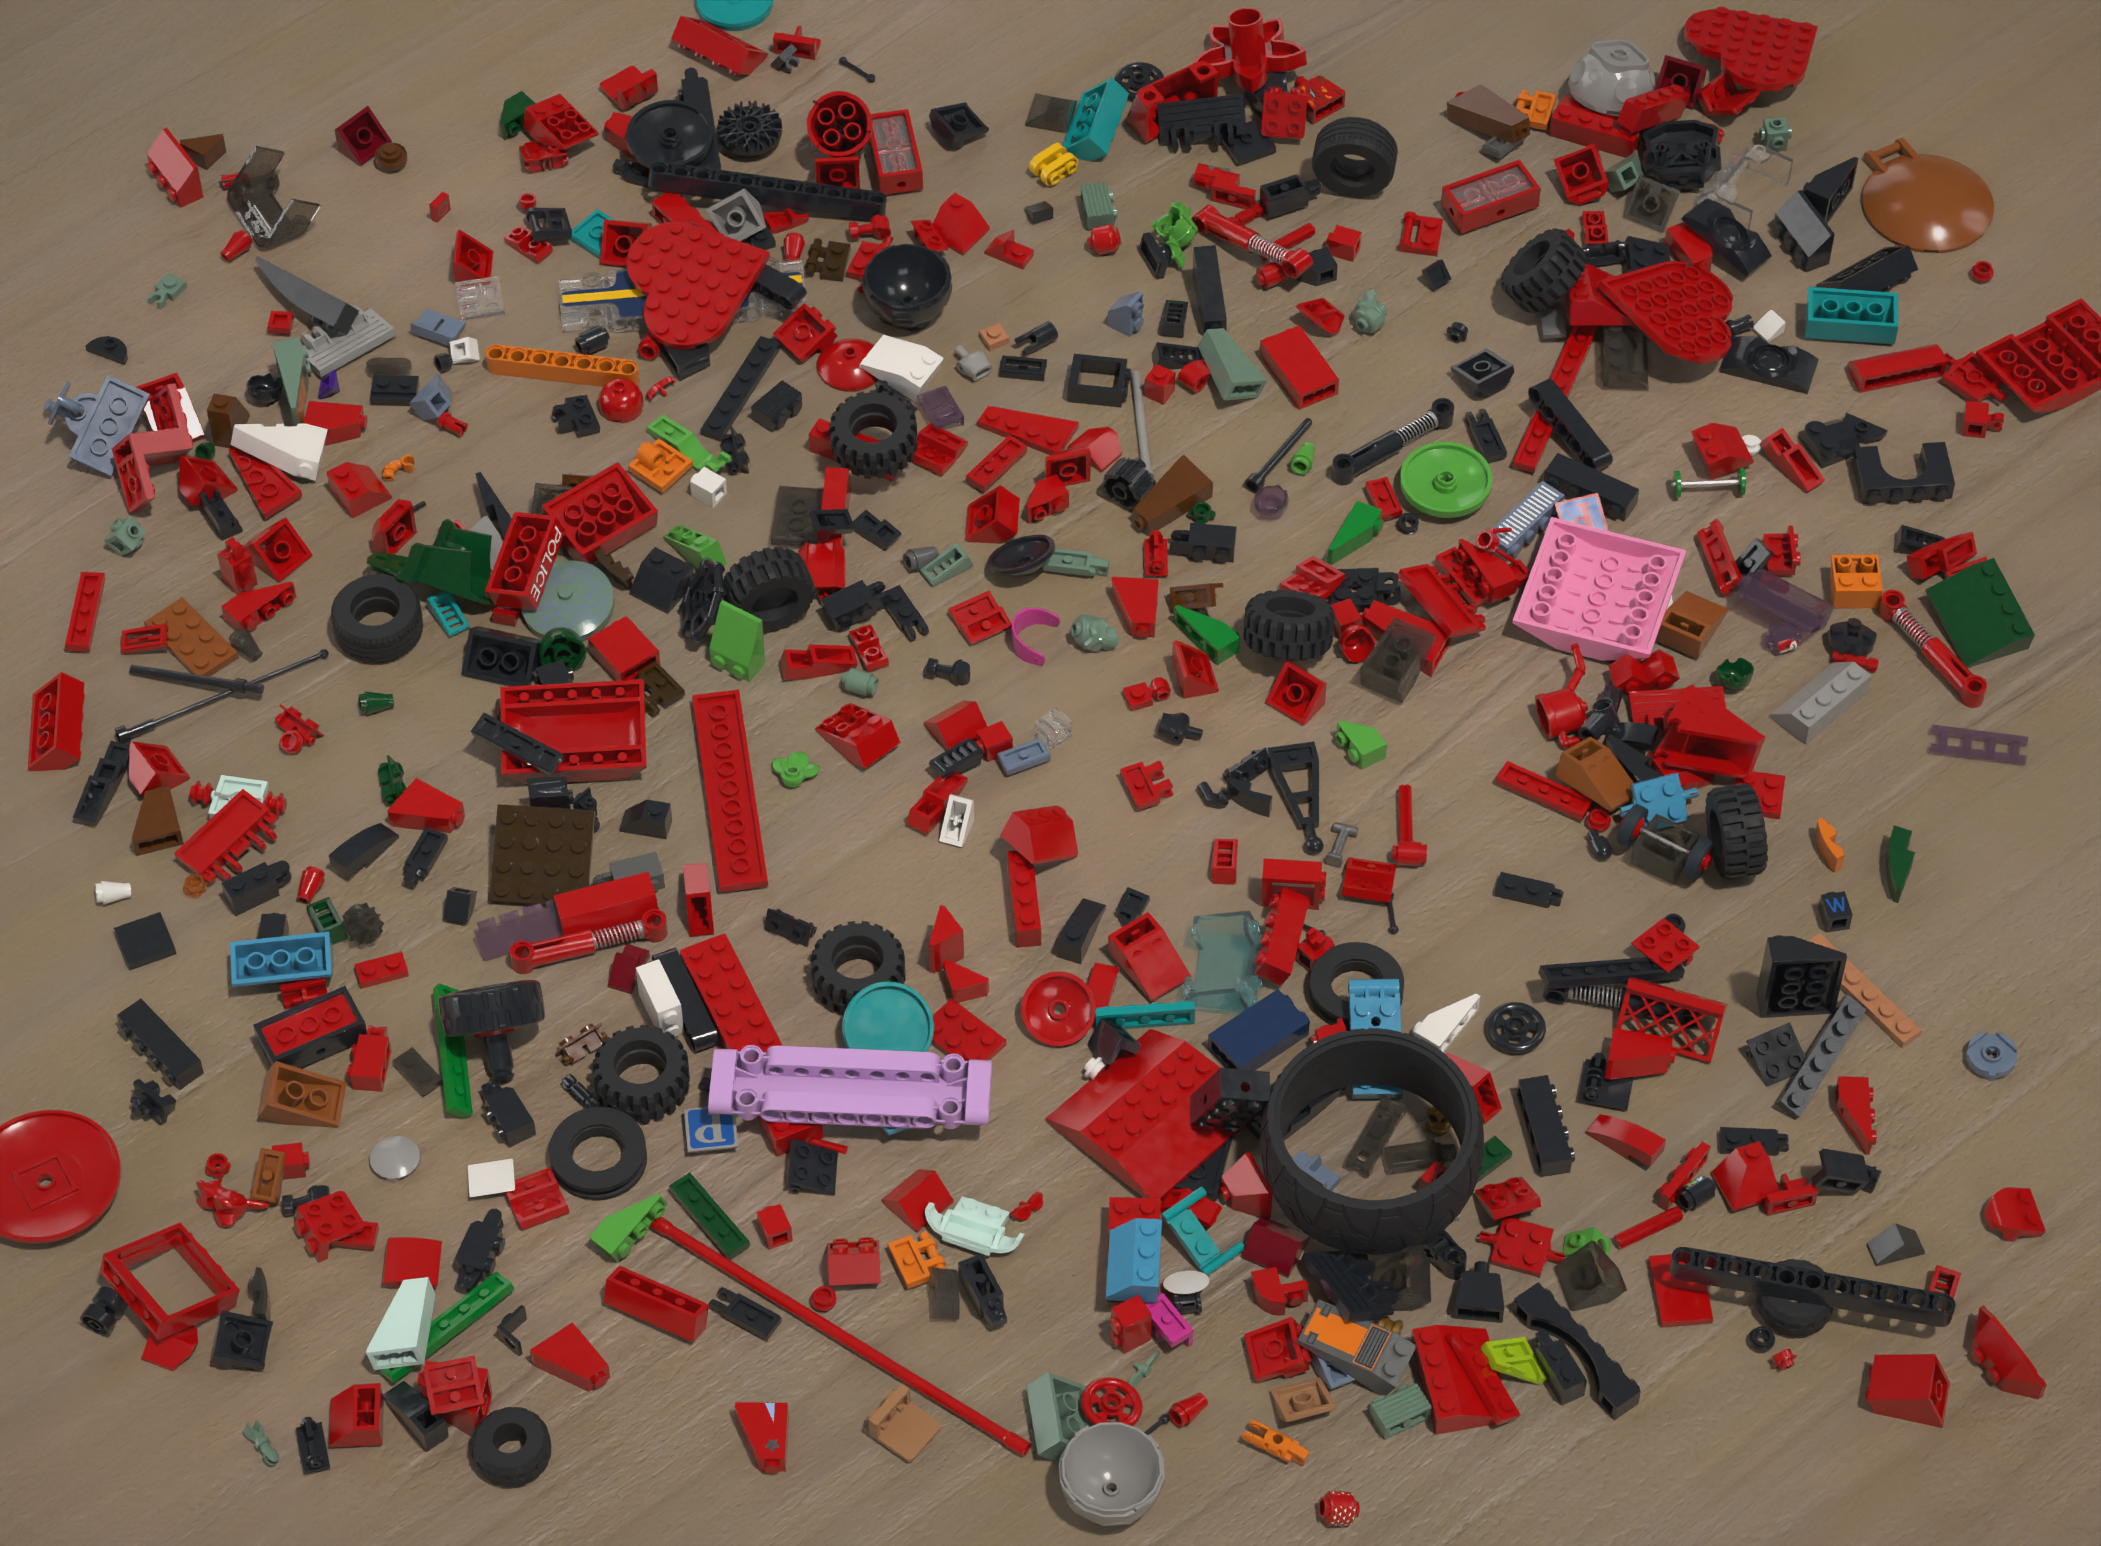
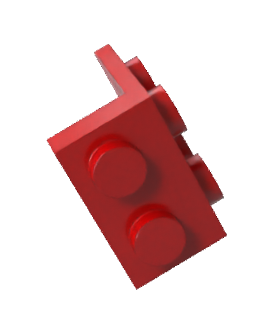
[600,66,658,111]
[1696,72,1761,117]
[1261,87,1308,139]
[294,1191,365,1263]

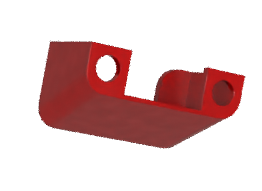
[1126,61,1219,143]

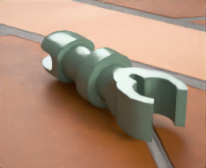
[243,1420,279,1466]

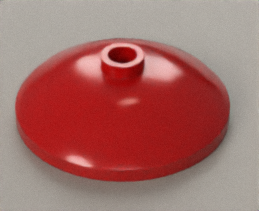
[817,338,879,392]
[1021,971,1096,1046]

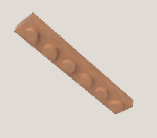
[1808,933,1922,1048]

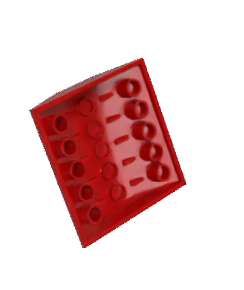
[1045,1029,1259,1200]

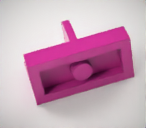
[1145,1293,1193,1348]

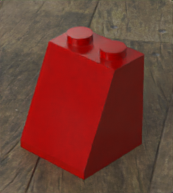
[1865,1354,1950,1427]
[417,1361,493,1437]

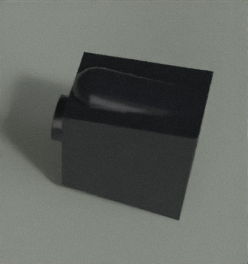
[660,342,711,381]
[527,776,574,809]

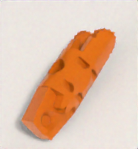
[1241,1419,1309,1466]

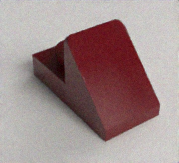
[608,944,650,994]

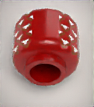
[1318,1491,1360,1526]

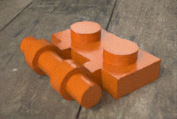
[1515,90,1557,131]
[888,1231,948,1289]

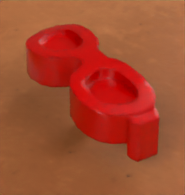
[646,376,676,401]
[1009,1191,1043,1220]

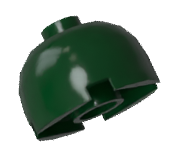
[538,627,586,672]

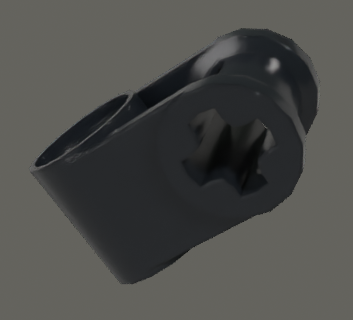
[1421,1230,1467,1280]

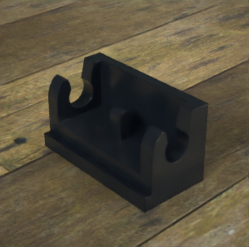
[199,489,243,541]

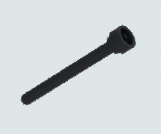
[1244,418,1312,494]

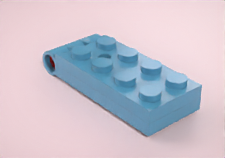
[1348,979,1404,1100]

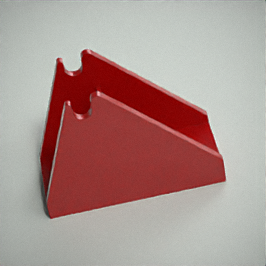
[1654,684,1766,779]

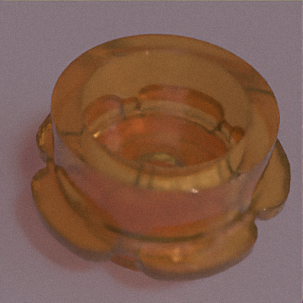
[183,874,207,897]

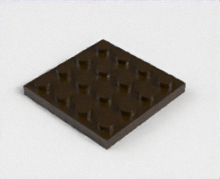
[489,804,595,906]

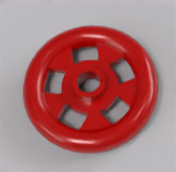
[1081,1377,1143,1426]

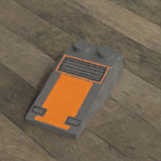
[1296,1299,1416,1396]

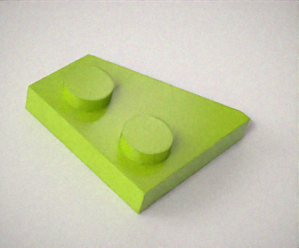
[1481,1337,1547,1385]

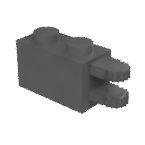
[593,851,665,892]

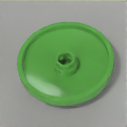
[1400,442,1493,518]

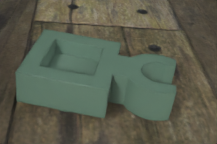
[148,273,187,309]

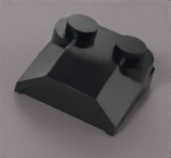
[929,102,989,148]
[1451,348,1514,398]
[1798,419,1860,469]
[211,1310,273,1369]

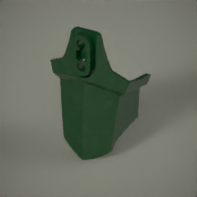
[366,519,494,605]

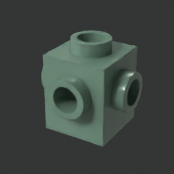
[1759,117,1792,153]
[104,516,146,556]

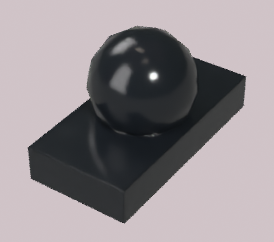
[1138,232,1172,279]

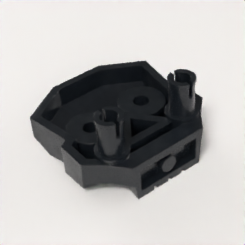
[1642,120,1721,190]

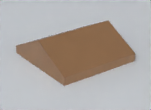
[1270,1377,1336,1423]

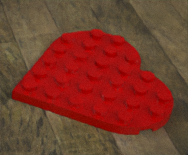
[1684,7,1818,91]
[627,221,770,350]
[1598,261,1733,365]

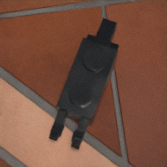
[455,1208,505,1293]

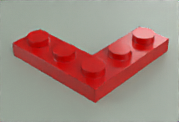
[1435,547,1531,607]

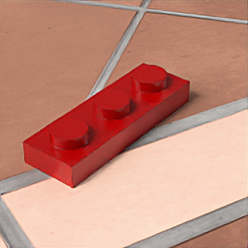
[966,435,1027,492]
[1658,1141,1711,1211]

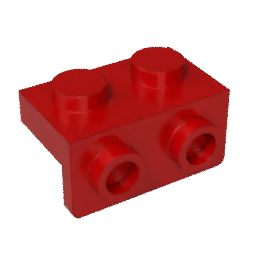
[1762,526,1801,576]

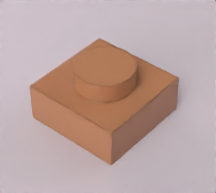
[979,323,1009,351]

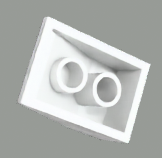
[859,335,944,402]

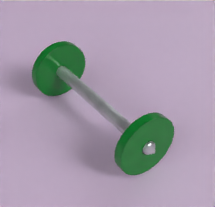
[1671,468,1747,498]

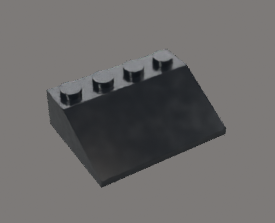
[1756,935,1847,1018]

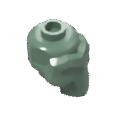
[1352,288,1387,334]
[1070,615,1119,652]

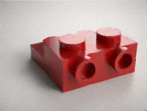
[772,303,838,363]
[1244,1317,1313,1383]

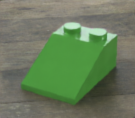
[709,600,765,682]

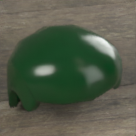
[1715,658,1754,690]

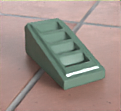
[920,543,973,587]

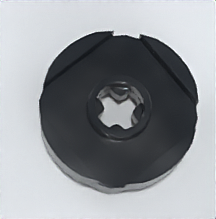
[1828,618,1877,656]

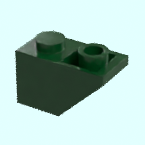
[500,91,536,140]

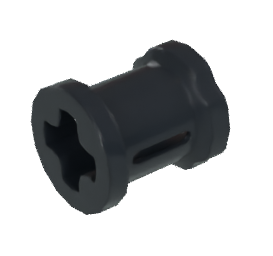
[1173,1291,1202,1314]

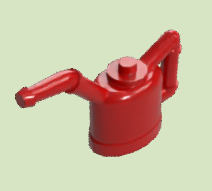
[1535,643,1601,749]

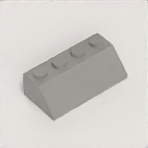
[1770,662,1872,745]

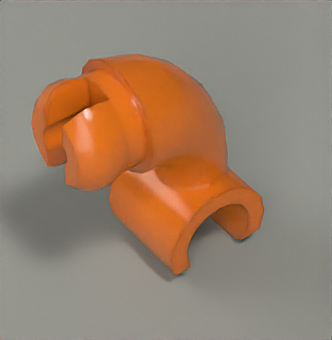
[382,455,415,481]

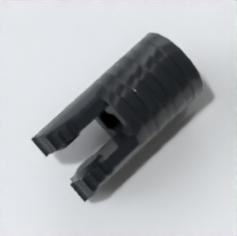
[1014,321,1058,356]

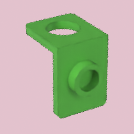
[1563,1227,1611,1263]

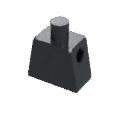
[1453,1261,1504,1323]

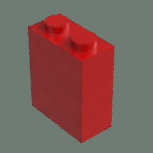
[588,616,660,681]

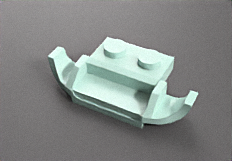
[925,1196,1025,1256]

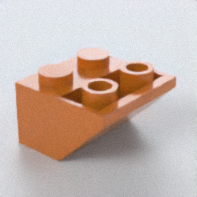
[1830,554,1883,609]

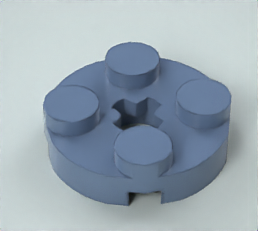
[1965,1032,2017,1081]

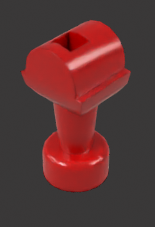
[849,215,891,240]

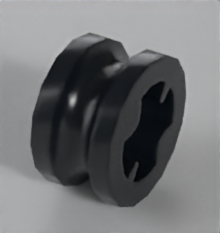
[1397,513,1419,535]

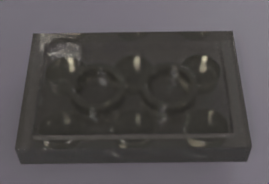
[770,486,823,547]

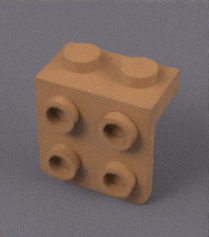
[868,1383,941,1462]

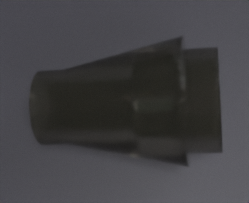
[229,627,263,662]

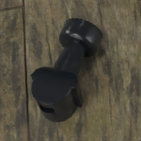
[926,658,970,687]
[282,1185,330,1216]

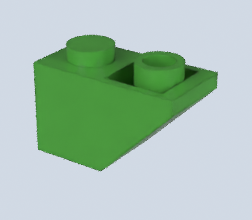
[1335,721,1387,770]

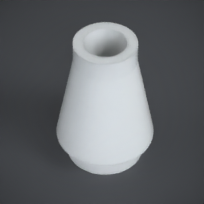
[95,881,131,905]

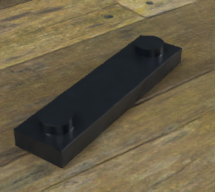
[471,713,565,776]

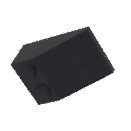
[1802,157,1859,224]

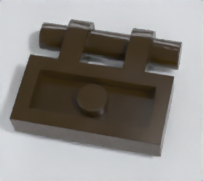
[805,238,851,282]
[637,661,685,716]

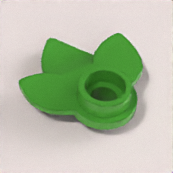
[773,751,820,787]

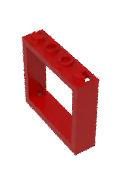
[99,1222,240,1340]

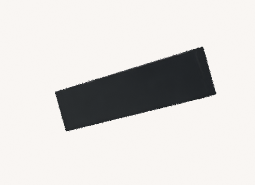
[475,472,512,539]

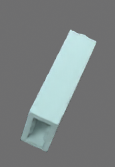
[366,1277,436,1370]

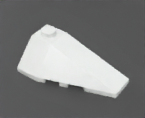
[231,424,328,481]

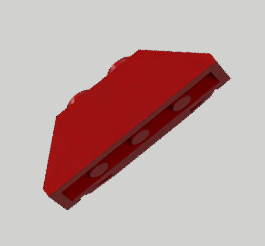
[1970,1305,2047,1399]

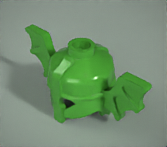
[1152,202,1198,269]

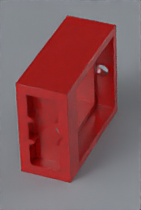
[1261,858,1327,910]

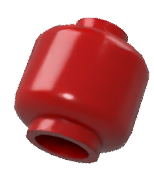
[1088,224,1121,255]

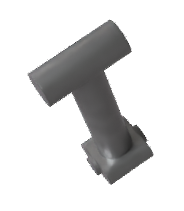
[1325,822,1359,867]

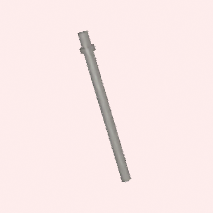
[1131,371,1154,478]

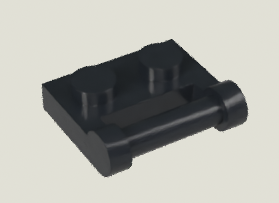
[525,208,572,242]

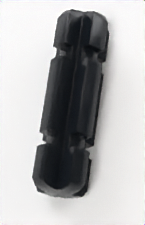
[562,1074,601,1109]

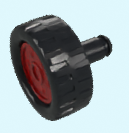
[438,980,545,1081]

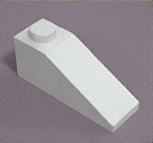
[1412,994,1480,1052]

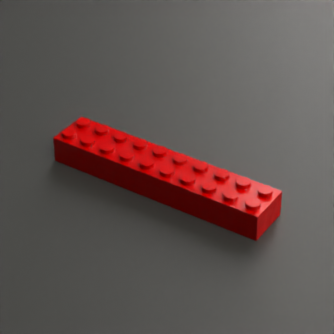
[680,933,823,1157]

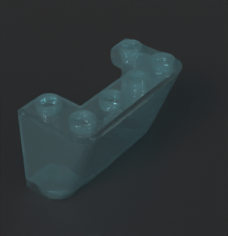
[1183,910,1262,1013]

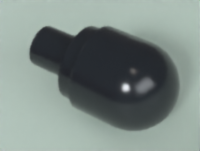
[1587,829,1613,861]

